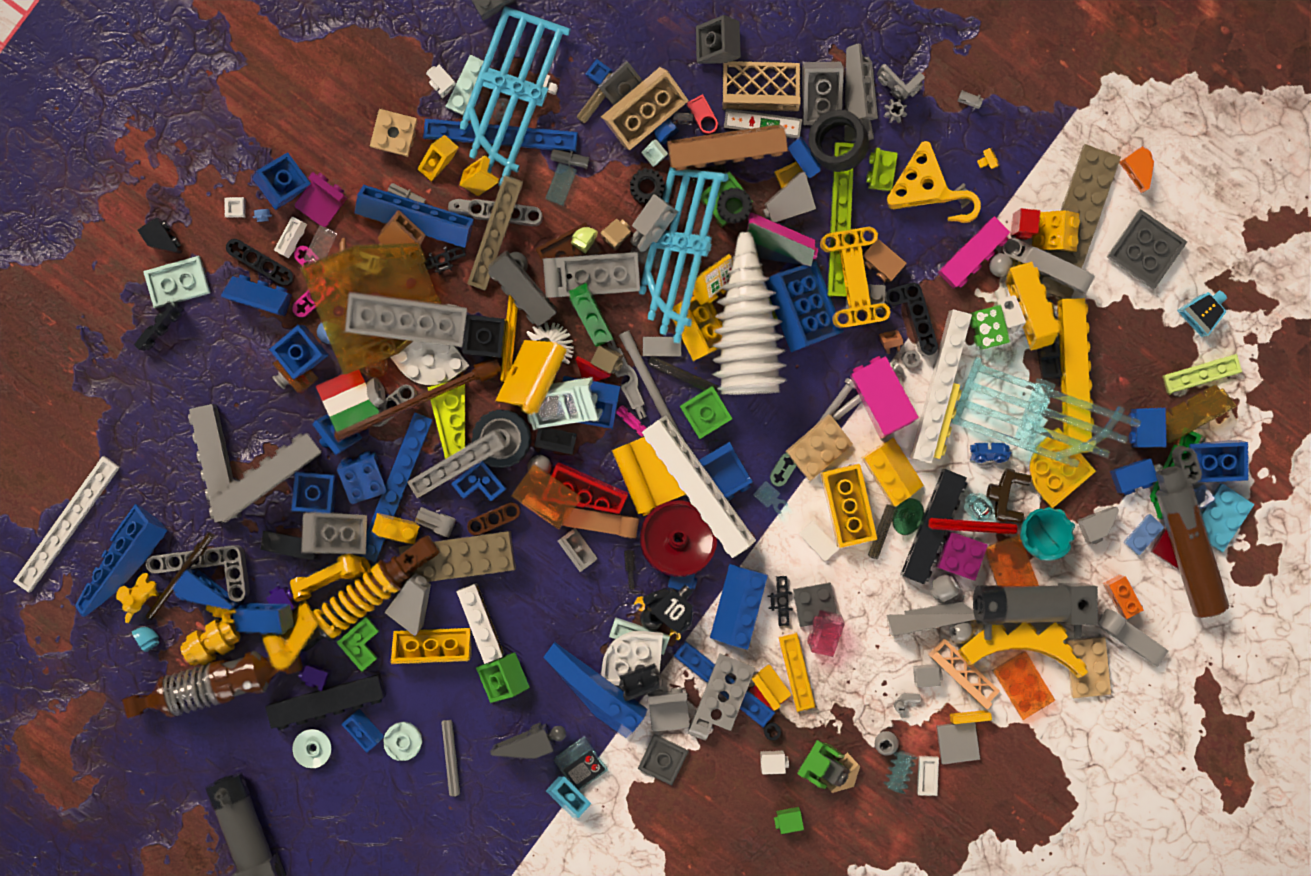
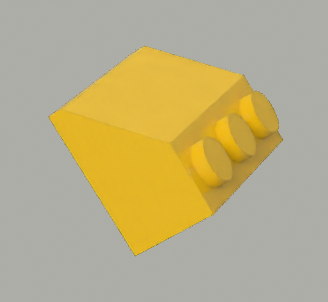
[672,296,723,361]
[861,437,924,506]

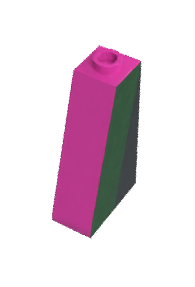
[746,213,818,266]

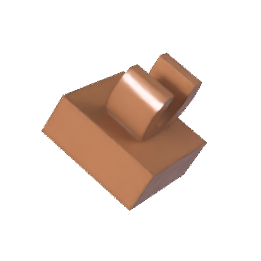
[879,330,903,354]

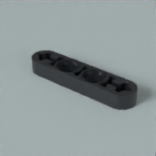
[226,239,295,286]

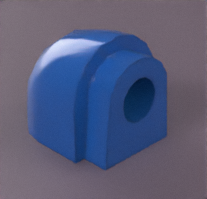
[654,118,680,145]

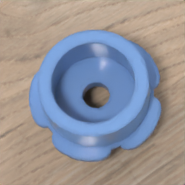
[253,209,272,222]

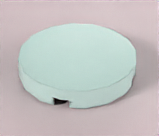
[384,722,422,761]

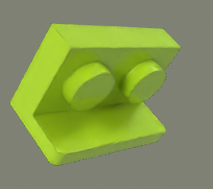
[866,148,898,192]

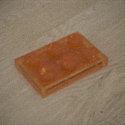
[511,463,582,529]
[985,534,1039,586]
[992,651,1056,720]

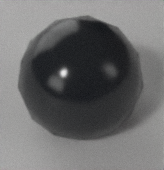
[640,607,663,630]

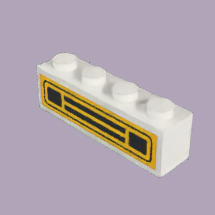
[457,583,504,664]

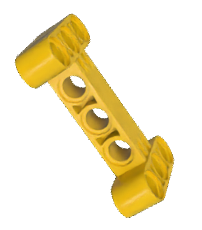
[820,227,890,328]

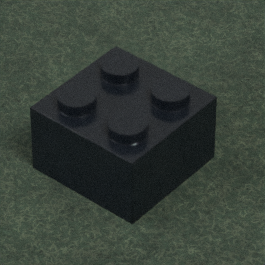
[463,315,506,358]

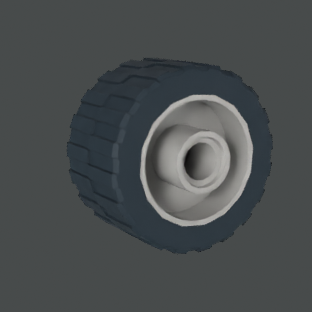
[472,410,532,468]

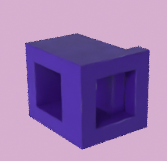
[299,663,331,691]

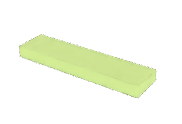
[1162,354,1242,394]

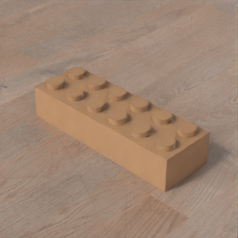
[667,124,788,170]

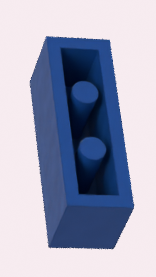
[232,603,294,635]

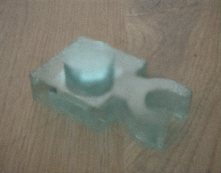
[753,481,788,514]

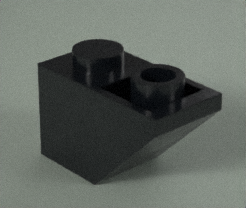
[137,217,183,254]

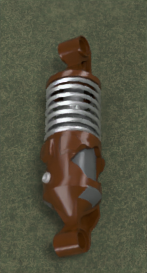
[122,651,303,718]

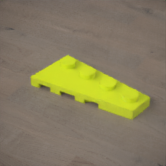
[427,383,465,459]

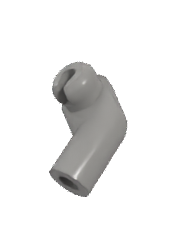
[894,693,921,713]

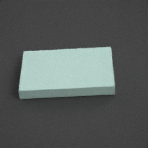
[143,256,211,309]

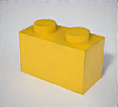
[372,513,420,544]

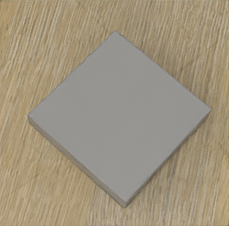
[936,722,980,765]

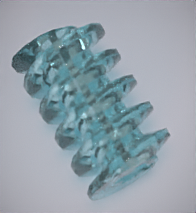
[883,751,918,794]

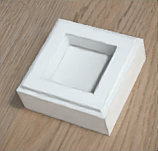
[225,197,246,218]

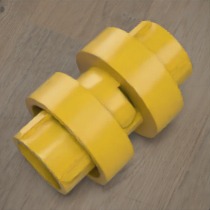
[181,619,240,666]

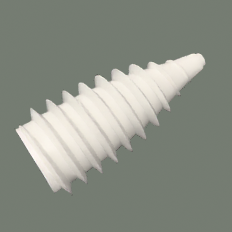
[712,233,787,394]

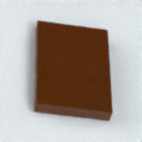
[536,222,603,276]

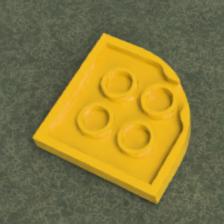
[1029,428,1096,508]

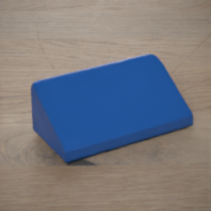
[788,137,822,178]
[341,709,384,753]

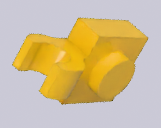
[206,605,236,623]

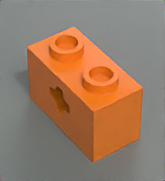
[1103,575,1144,619]

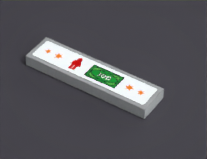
[724,109,802,139]

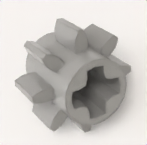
[884,99,907,123]

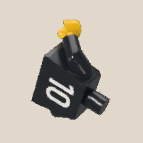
[634,584,693,640]

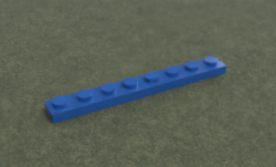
[358,412,433,562]

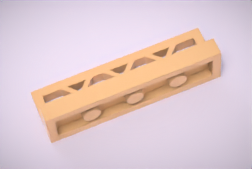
[928,638,1000,710]

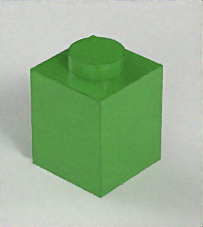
[774,807,804,834]

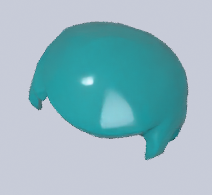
[1020,507,1075,561]

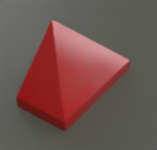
[576,356,612,382]

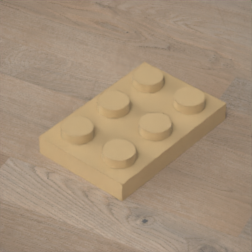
[786,414,853,481]
[1066,636,1111,698]

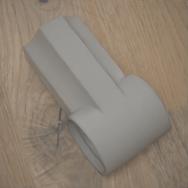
[415,507,456,537]

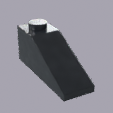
[260,531,319,560]

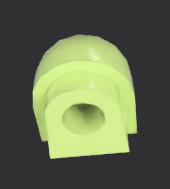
[571,227,598,253]

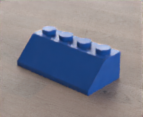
[710,564,768,650]

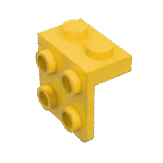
[1032,210,1080,252]

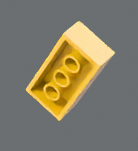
[1005,262,1060,351]
[820,464,877,548]

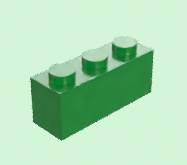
[569,283,613,347]

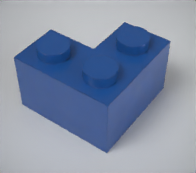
[451,461,507,501]

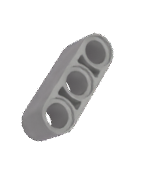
[373,385,417,427]

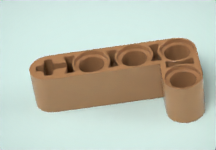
[562,506,639,538]

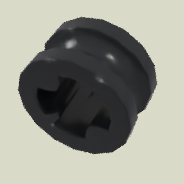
[764,722,781,740]

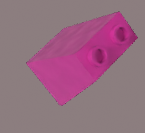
[850,356,919,439]

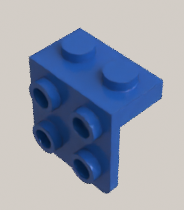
[337,451,386,504]

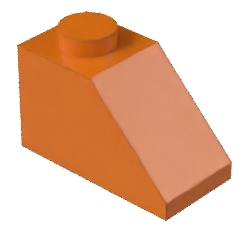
[1119,146,1154,193]

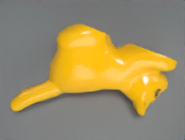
[116,573,159,623]

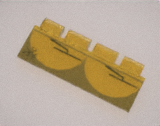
[1166,384,1236,444]

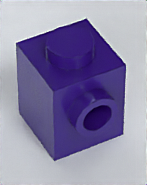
[266,586,298,610]

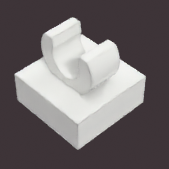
[543,75,558,95]

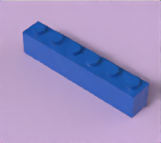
[355,185,474,248]

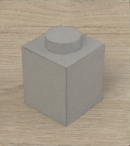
[913,664,943,688]

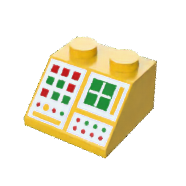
[693,254,733,305]

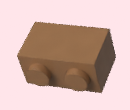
[863,238,906,282]

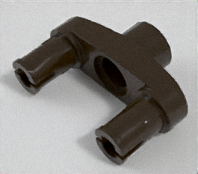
[986,468,1032,523]

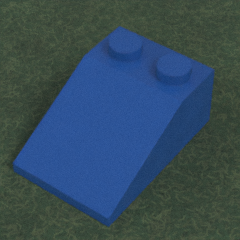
[1189,440,1248,482]
[172,568,241,609]

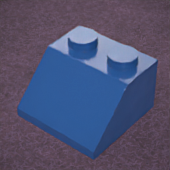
[252,152,311,210]
[269,325,329,379]
[1128,408,1166,447]

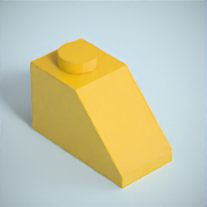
[418,135,459,182]

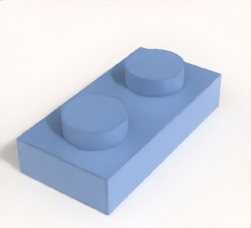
[1123,514,1164,555]

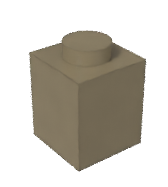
[591,345,624,374]

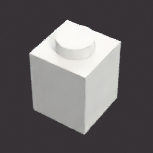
[760,751,789,774]

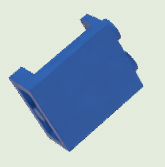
[699,442,753,501]

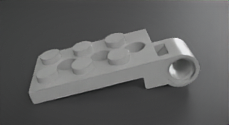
[687,653,755,741]

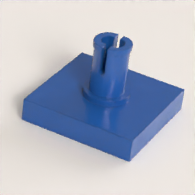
[312,414,362,455]

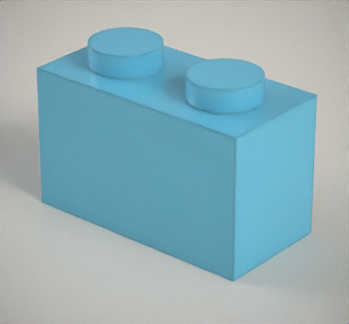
[546,777,591,818]

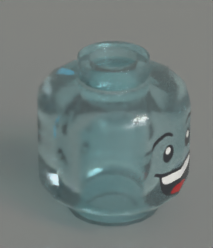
[964,493,993,521]

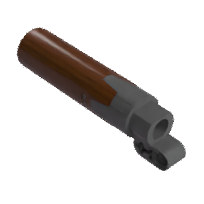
[1155,446,1230,618]

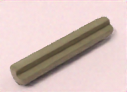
[577,73,612,123]

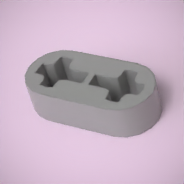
[366,377,385,407]

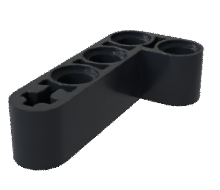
[884,283,938,356]

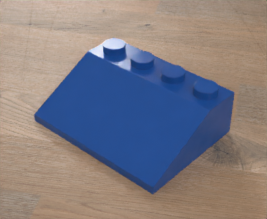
[765,261,844,352]

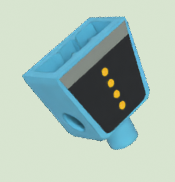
[1177,290,1227,337]

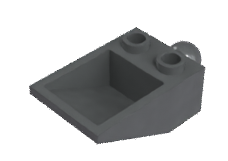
[490,722,566,759]

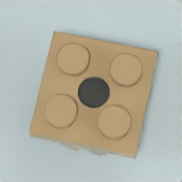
[370,109,418,157]

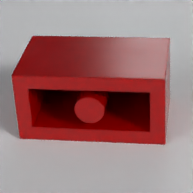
[1010,208,1040,241]

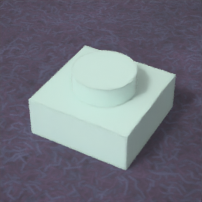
[641,139,668,167]

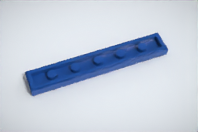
[674,640,775,728]

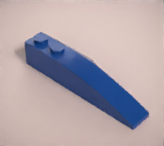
[75,504,167,617]
[543,642,648,738]

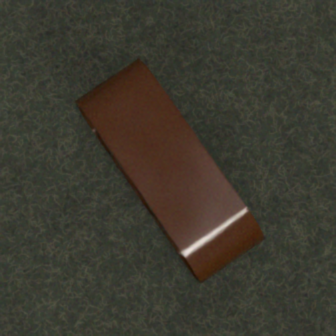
[467,502,521,535]

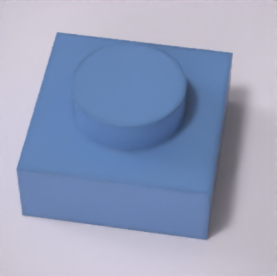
[1195,484,1215,510]

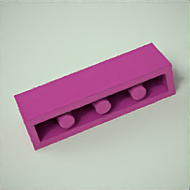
[937,216,1011,288]

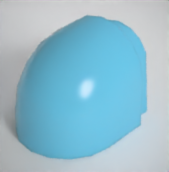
[132,627,159,652]

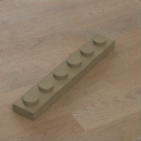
[467,175,523,290]

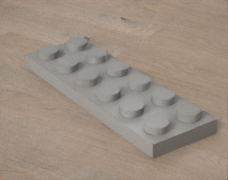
[345,292,467,347]

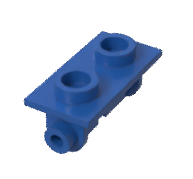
[970,443,1011,463]

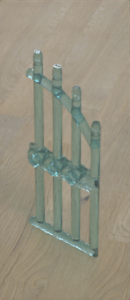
[951,357,1141,467]

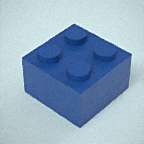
[291,472,338,513]

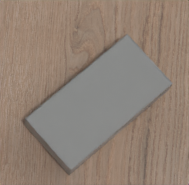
[643,337,681,357]

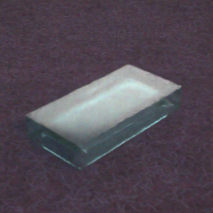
[545,163,577,206]

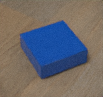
[585,59,612,85]

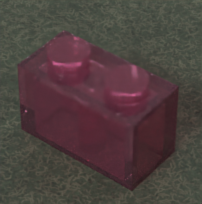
[807,610,845,657]

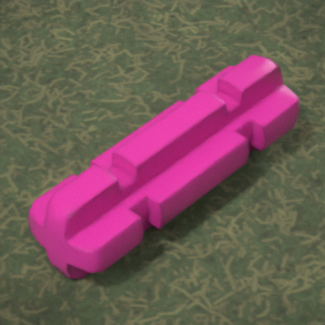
[616,405,647,437]

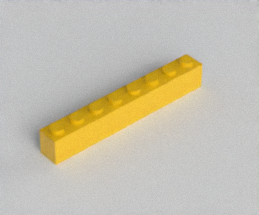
[1057,298,1095,453]

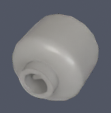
[930,573,961,602]

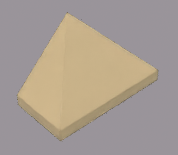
[820,753,860,793]

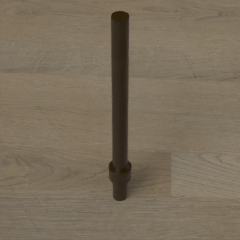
[145,532,214,620]

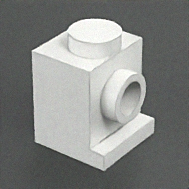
[426,65,456,98]

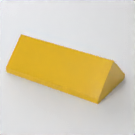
[391,628,472,664]

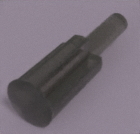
[623,550,636,590]

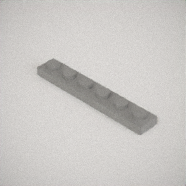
[407,429,507,498]

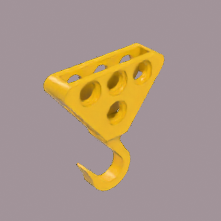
[887,141,981,223]

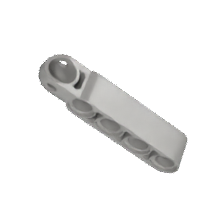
[448,199,543,226]
[1003,238,1095,294]

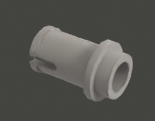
[957,90,983,110]

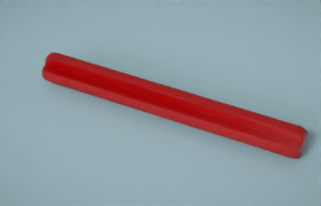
[928,518,1018,534]

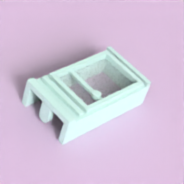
[527,377,603,430]

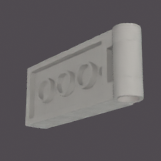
[543,252,640,298]

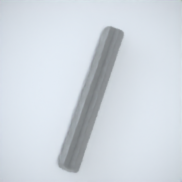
[442,720,460,796]

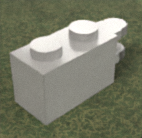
[630,194,678,252]

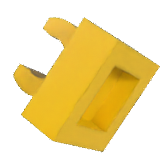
[977,148,1000,169]

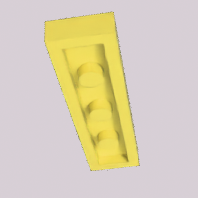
[933,383,962,459]

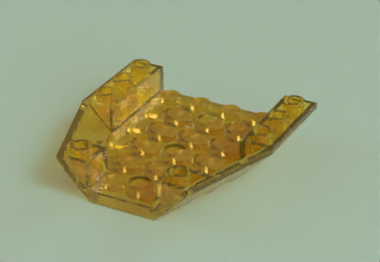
[300,243,441,375]

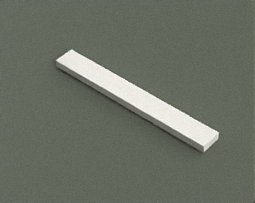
[13,456,120,593]

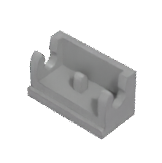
[558,528,598,572]

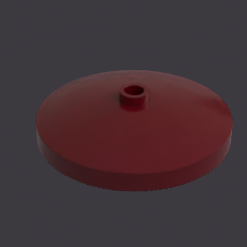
[640,500,717,577]

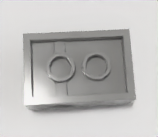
[302,512,367,555]

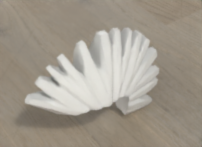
[526,322,574,364]

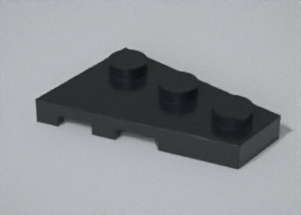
[134,301,184,351]

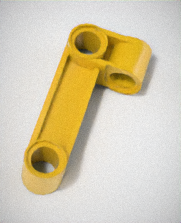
[290,554,371,601]

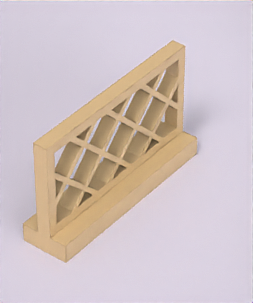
[722,61,800,111]

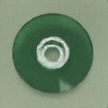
[892,498,924,535]

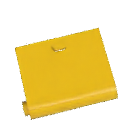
[495,340,567,415]
[612,437,686,516]
[261,600,318,669]

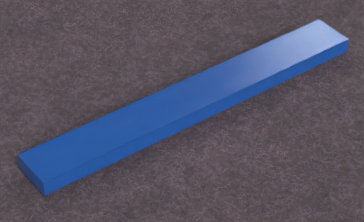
[423,119,578,152]

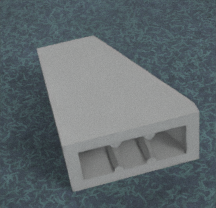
[763,172,816,222]
[385,573,431,636]

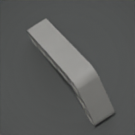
[146,545,250,602]

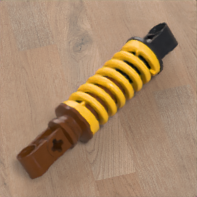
[300,535,440,652]

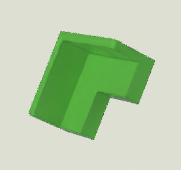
[336,615,379,671]

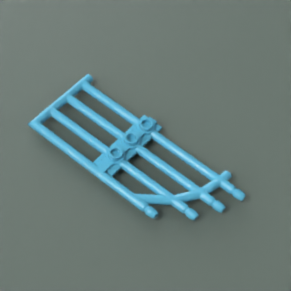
[460,6,571,186]
[639,167,728,344]

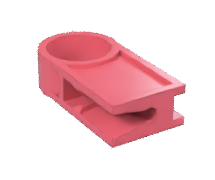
[687,94,718,135]

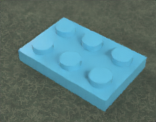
[1201,483,1254,552]

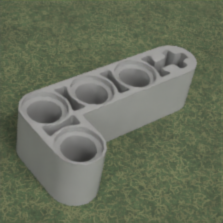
[1098,609,1169,667]

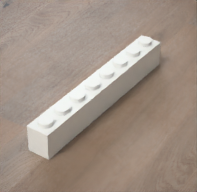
[910,309,972,463]
[642,415,756,558]

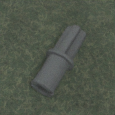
[551,149,590,169]

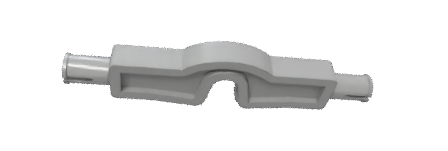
[606,340,647,420]

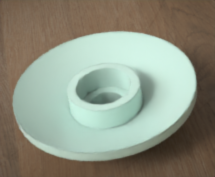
[293,729,332,768]

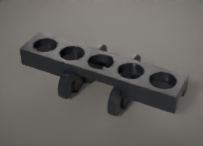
[416,246,467,275]
[768,576,793,626]

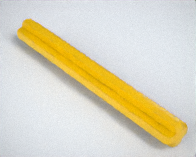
[500,295,518,382]

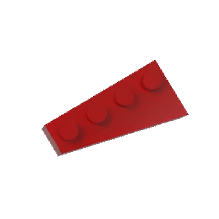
[541,462,628,514]

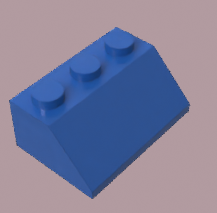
[221,275,292,317]
[557,376,620,429]

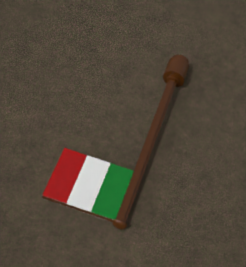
[316,358,501,442]

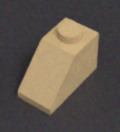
[601,219,631,251]

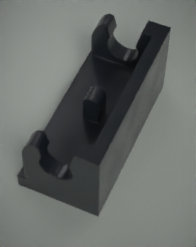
[534,427,577,455]
[619,663,662,701]

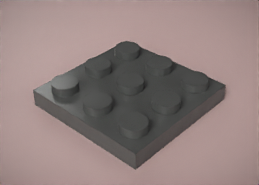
[1106,209,1187,289]

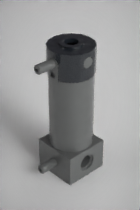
[973,583,1098,640]
[205,772,286,876]

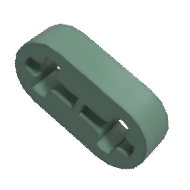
[770,453,796,486]

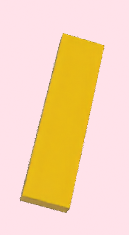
[778,632,816,712]

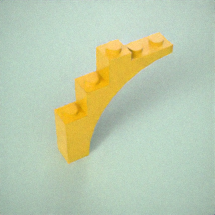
[957,622,1088,678]

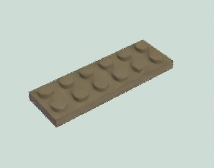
[399,531,516,585]

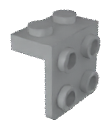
[877,64,925,101]
[648,687,690,732]

